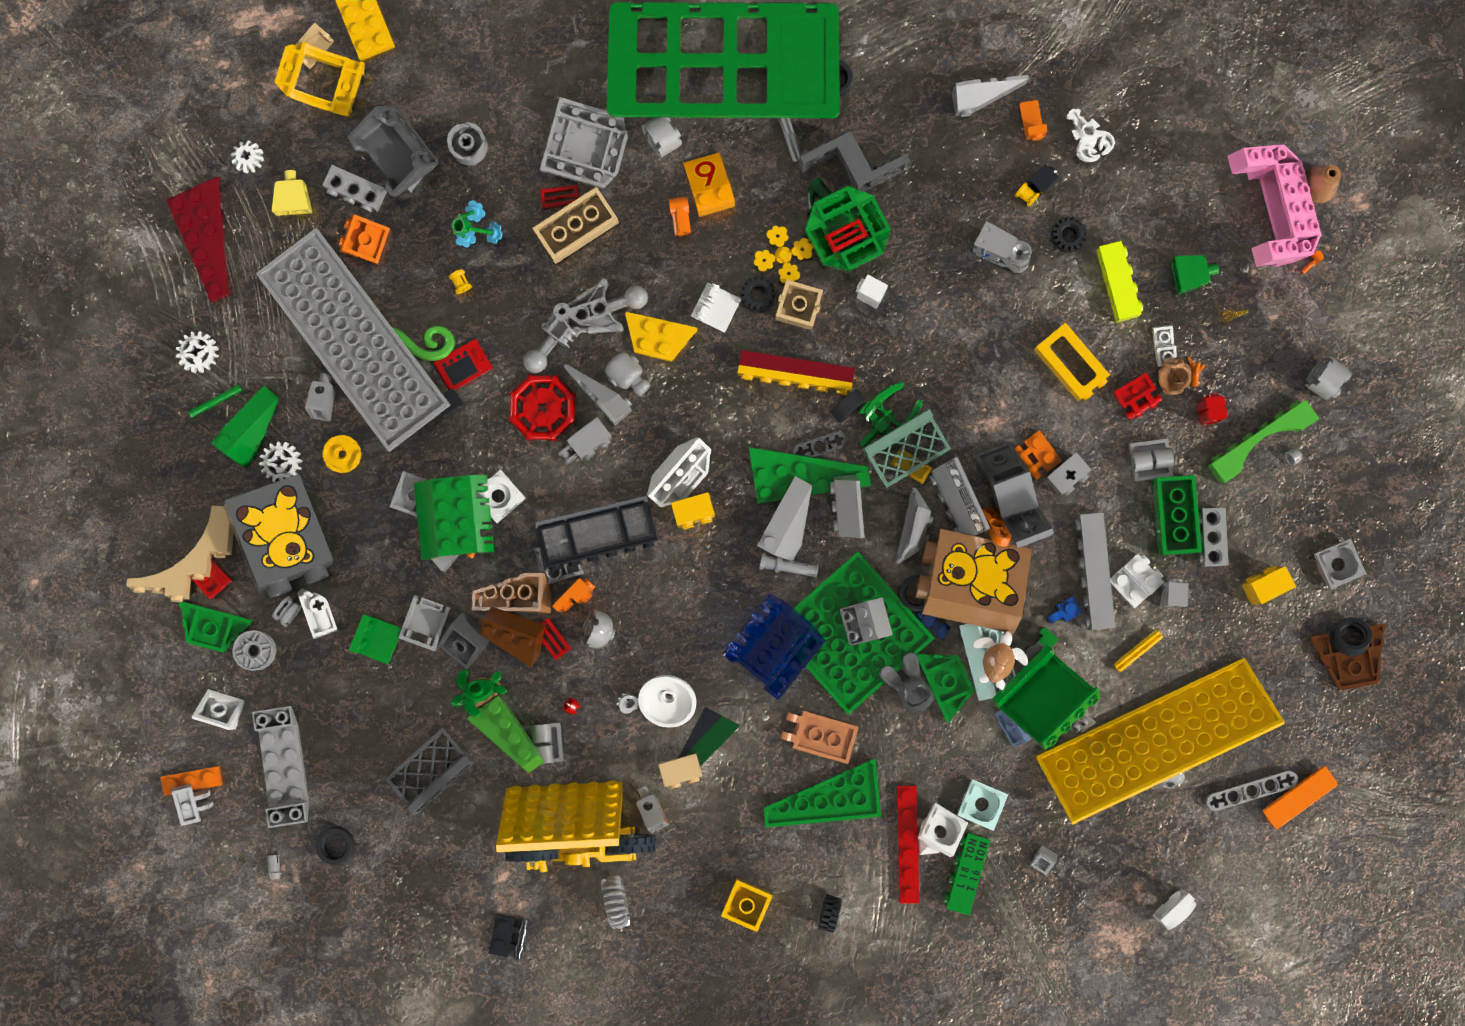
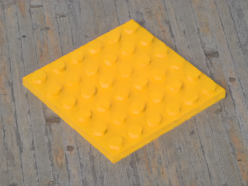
[496,780,623,852]

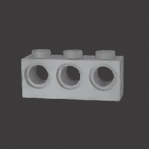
[323,165,387,212]
[1197,508,1229,567]

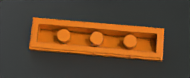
[1262,765,1338,829]

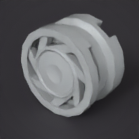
[272,596,302,627]

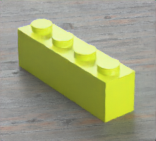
[1096,241,1143,323]

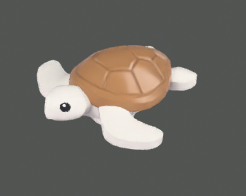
[973,631,1028,690]

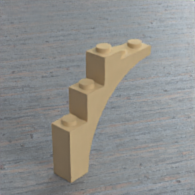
[127,506,234,602]

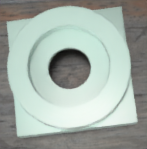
[957,779,1008,831]

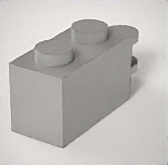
[558,417,612,465]

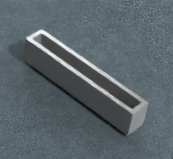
[1075,513,1115,630]

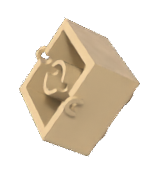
[775,280,823,330]

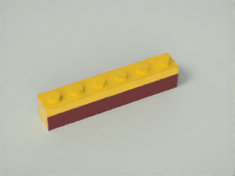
[738,350,855,395]

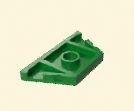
[179,601,253,653]
[917,654,975,723]

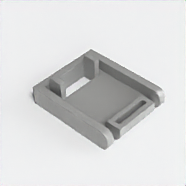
[399,595,451,651]

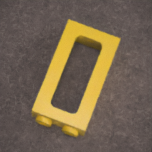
[1034,323,1110,401]

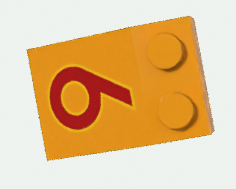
[683,153,735,217]

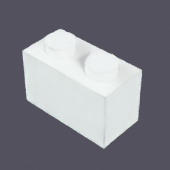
[855,275,888,309]

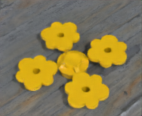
[754,226,813,283]

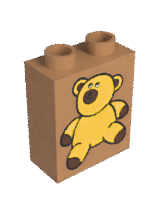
[915,529,1032,634]

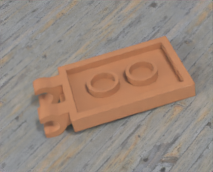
[780,710,859,764]

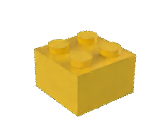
[671,492,715,530]
[1241,565,1296,605]
[721,878,773,932]

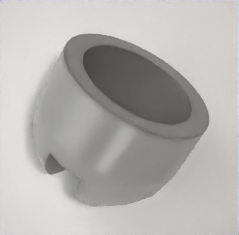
[1285,449,1302,466]

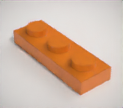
[161,766,223,796]

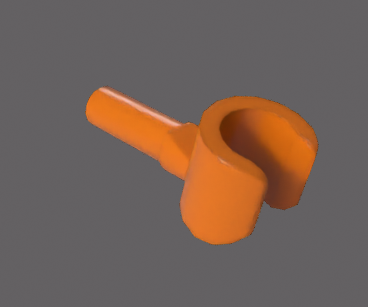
[1301,250,1324,274]

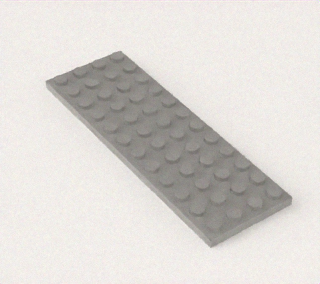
[256,228,450,452]

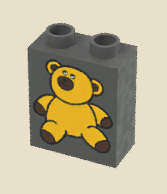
[224,474,333,598]

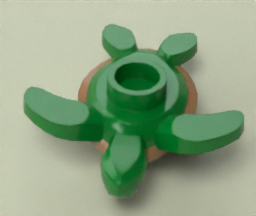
[450,669,507,717]

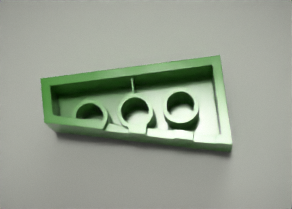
[467,696,545,773]

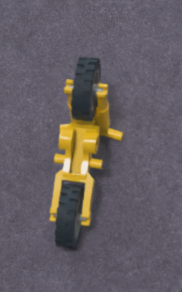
[505,827,656,872]

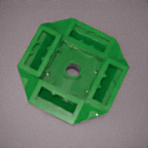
[805,186,891,272]

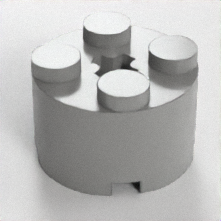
[641,117,682,158]
[447,122,488,166]
[1305,355,1352,400]

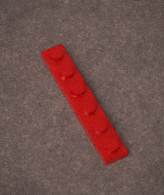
[897,785,919,904]

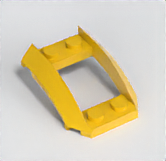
[275,42,365,117]

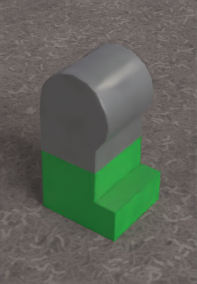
[1024,626,1059,662]

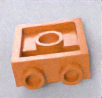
[338,214,390,264]
[553,578,595,612]

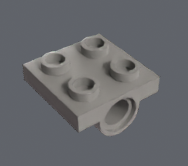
[1129,438,1174,482]
[522,723,564,764]

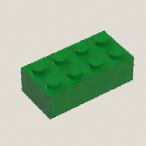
[1152,475,1202,556]

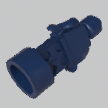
[916,611,951,640]

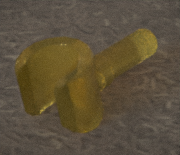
[1222,309,1249,323]

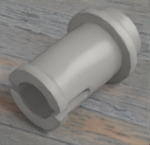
[266,855,282,879]

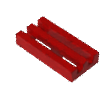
[540,185,579,209]
[825,218,868,254]
[540,618,572,660]

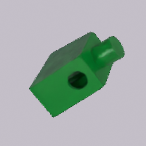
[1171,255,1219,295]

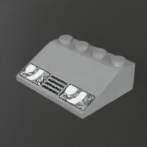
[929,457,990,536]

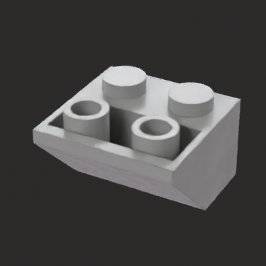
[840,597,893,646]

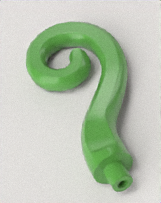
[392,325,455,361]

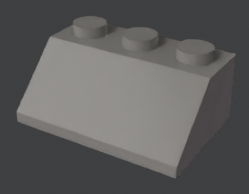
[830,474,864,538]

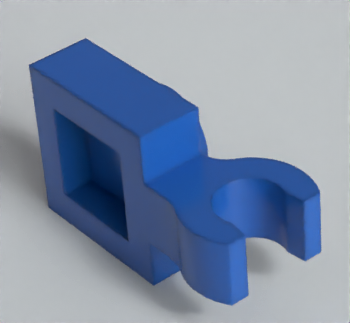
[1047,596,1083,624]

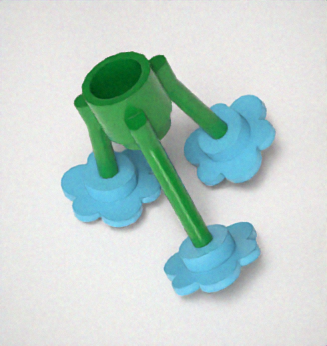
[452,200,502,248]

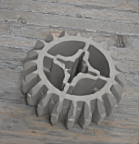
[601,875,630,929]

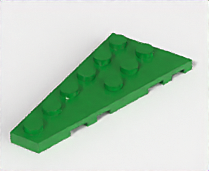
[749,447,871,504]
[764,758,881,828]

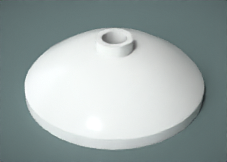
[638,675,696,727]

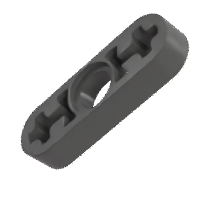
[793,432,846,457]

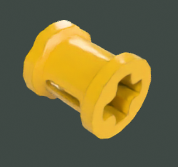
[1015,182,1040,207]
[448,269,472,294]

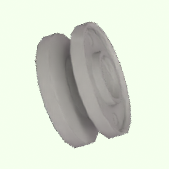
[232,630,277,671]

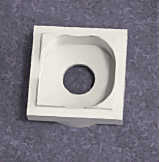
[476,469,526,524]
[918,803,968,857]
[1152,889,1196,930]

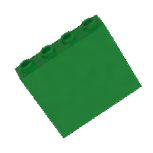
[992,645,1100,750]

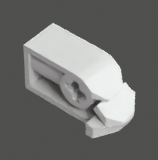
[297,589,338,639]

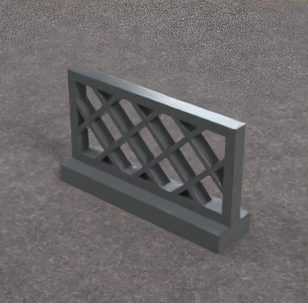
[385,727,475,815]

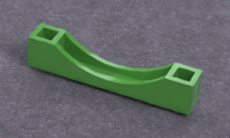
[1208,400,1319,485]

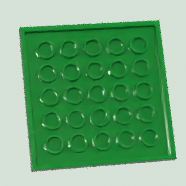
[772,552,935,715]

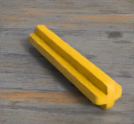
[1113,630,1163,672]

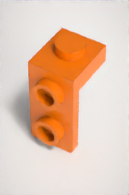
[1019,100,1047,141]

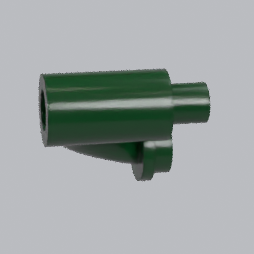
[807,177,832,215]

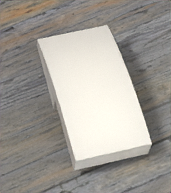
[1152,325,1177,367]

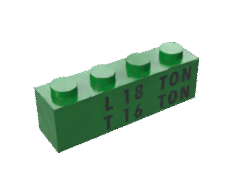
[943,832,990,915]

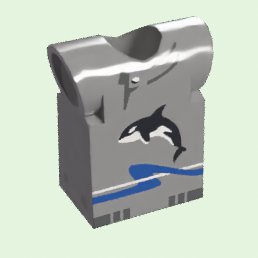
[972,221,1032,273]

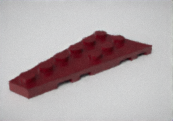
[166,177,230,303]

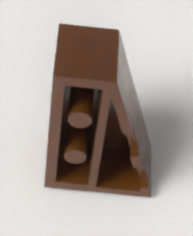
[480,607,545,668]

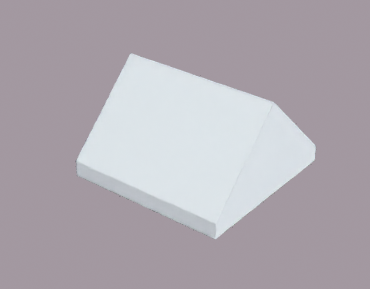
[192,689,245,730]

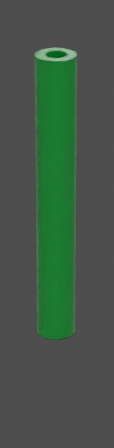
[188,384,243,418]

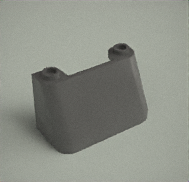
[347,106,438,196]

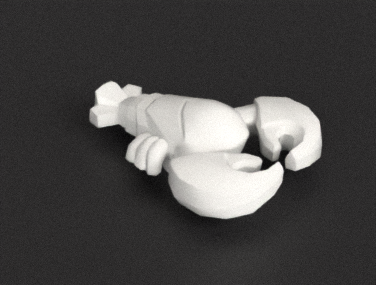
[1066,108,1115,162]

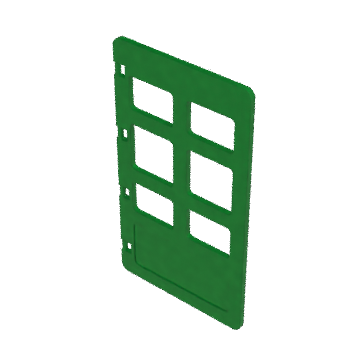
[607,2,840,118]

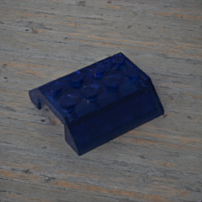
[722,594,826,700]

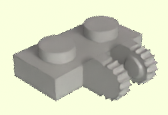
[171,784,213,826]

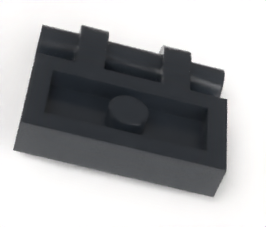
[489,914,529,960]

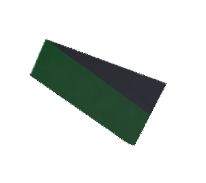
[678,707,739,766]

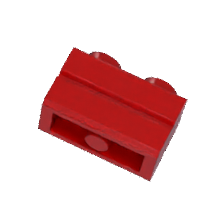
[1197,393,1228,425]

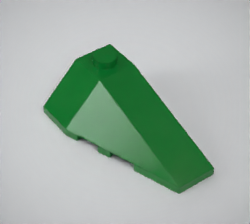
[211,386,279,469]

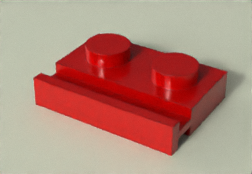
[190,559,232,600]

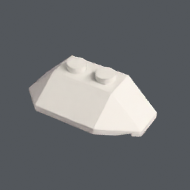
[647,437,711,507]

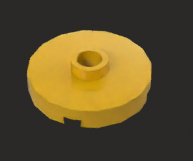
[322,435,362,473]

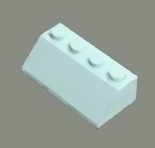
[959,624,1016,701]

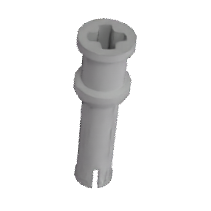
[759,553,818,578]

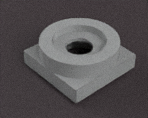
[1314,539,1366,589]

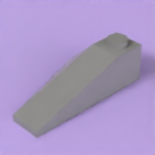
[757,476,812,561]

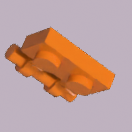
[1015,430,1062,480]

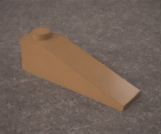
[471,573,552,613]

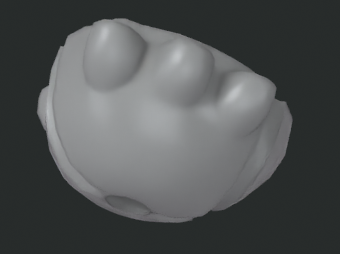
[616,693,639,714]

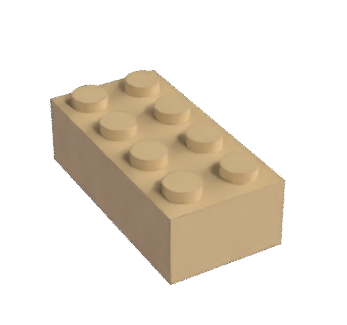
[533,187,619,264]

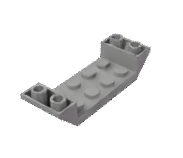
[252,706,309,828]

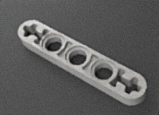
[1205,770,1298,811]

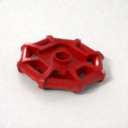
[508,374,576,441]

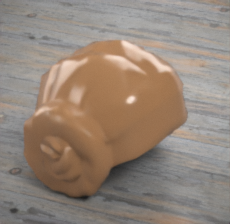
[1158,357,1192,395]

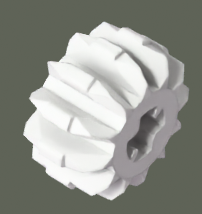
[231,141,264,174]

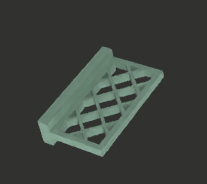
[861,409,951,488]

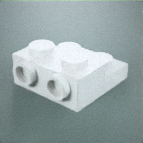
[1110,554,1164,609]

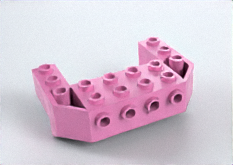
[1227,144,1321,268]

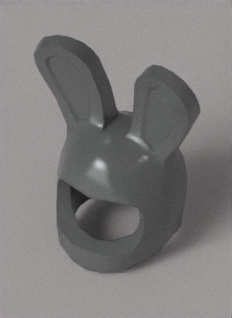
[879,652,935,714]

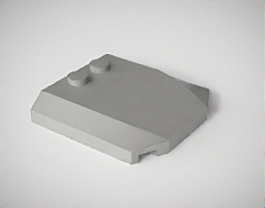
[540,97,628,190]

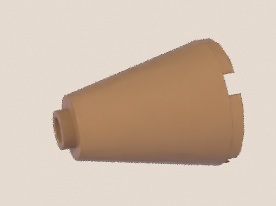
[1305,165,1341,203]

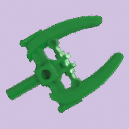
[859,382,923,448]

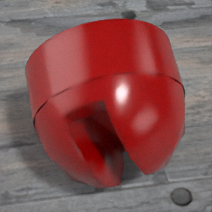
[563,697,580,715]

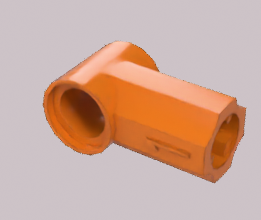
[669,196,691,236]

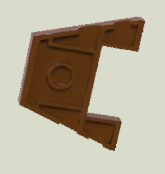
[1309,623,1386,691]

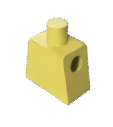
[272,170,312,216]

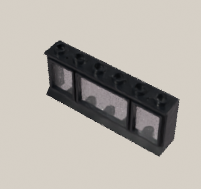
[533,496,658,572]

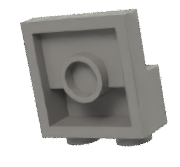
[390,471,427,517]

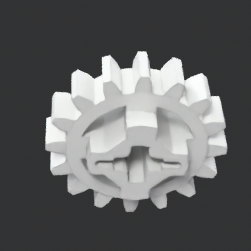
[176,331,219,373]
[259,441,302,482]

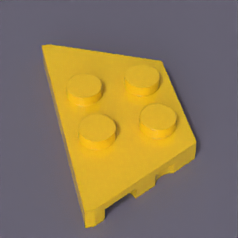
[625,312,697,362]

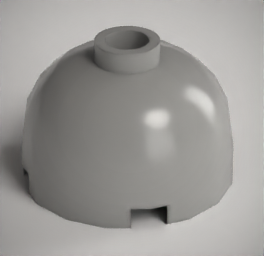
[580,609,615,649]

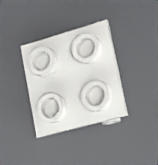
[691,282,741,333]

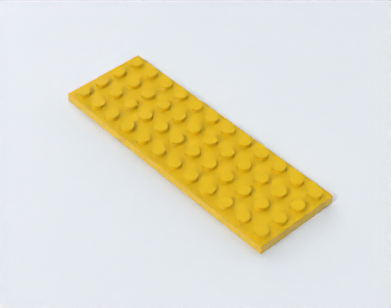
[1036,658,1284,825]

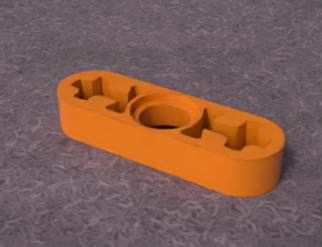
[982,507,1012,547]

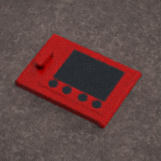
[433,339,493,390]

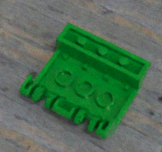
[414,475,495,560]

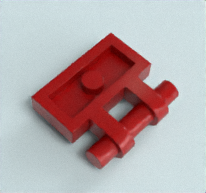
[1113,372,1162,420]

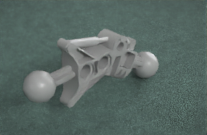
[523,278,648,373]

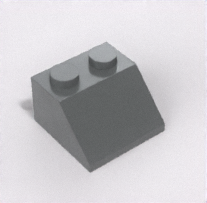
[438,612,490,670]

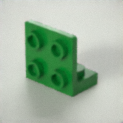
[349,614,402,664]

